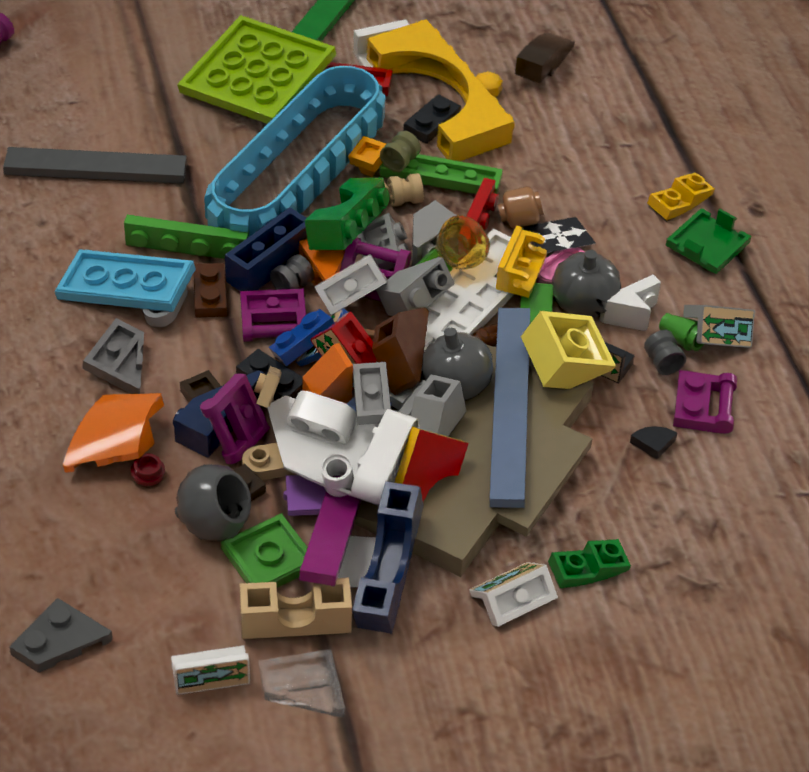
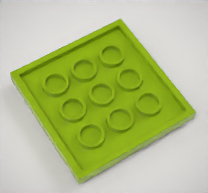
[177,15,336,124]

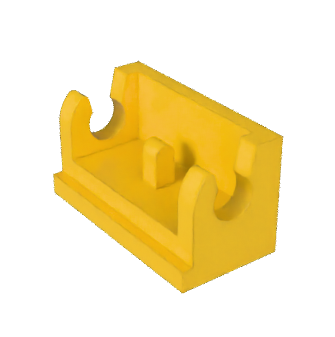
[496,226,547,298]

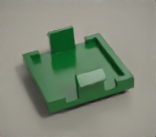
[665,208,751,274]

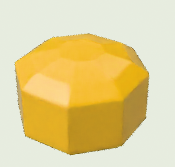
[476,71,503,97]

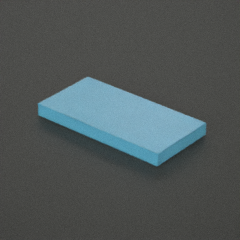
[54,249,196,312]

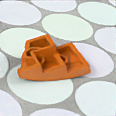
[63,393,164,473]

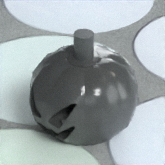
[552,250,621,318]
[422,328,493,401]
[175,464,251,541]

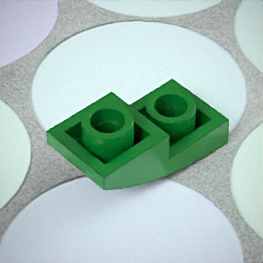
[548,539,631,588]

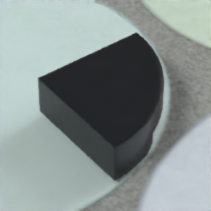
[630,426,677,459]

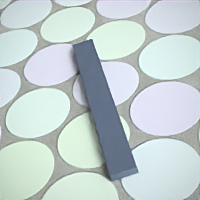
[489,308,530,508]

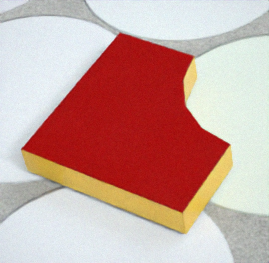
[394,427,469,502]

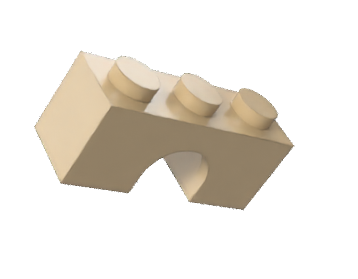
[240,578,352,639]

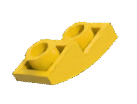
[647,173,715,220]

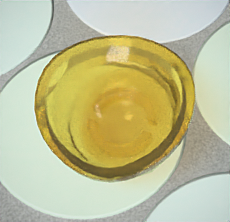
[436,215,490,270]

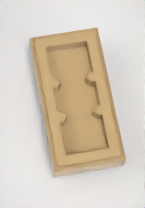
[254,366,282,408]

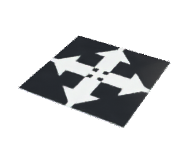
[523,217,596,253]

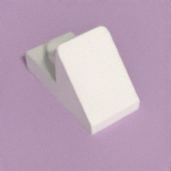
[599,274,661,331]

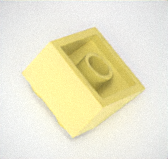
[521,311,616,389]

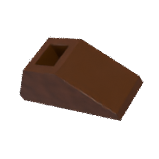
[372,307,429,396]

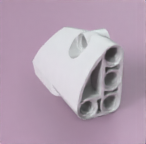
[267,391,420,506]

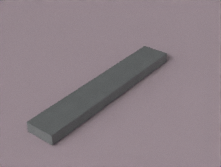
[3,147,187,183]

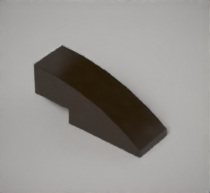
[515,33,575,84]

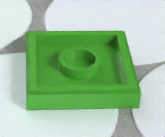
[221,513,308,588]

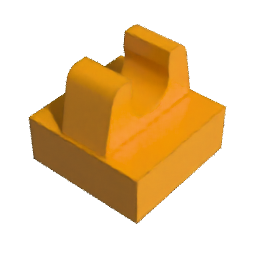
[348,136,386,177]

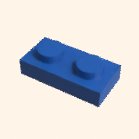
[269,309,335,366]

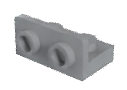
[358,213,412,270]

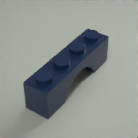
[352,481,424,634]

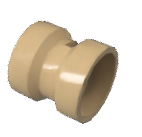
[387,173,424,207]

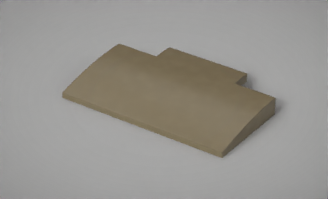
[354,345,594,577]

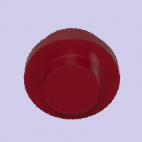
[131,454,165,486]

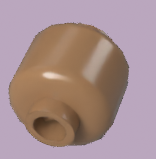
[498,186,544,229]

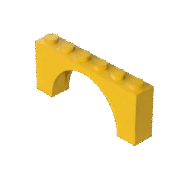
[367,19,515,161]

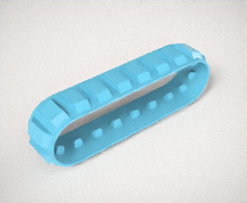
[204,66,386,237]

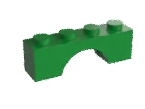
[305,177,389,250]

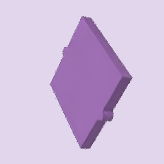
[283,475,326,516]

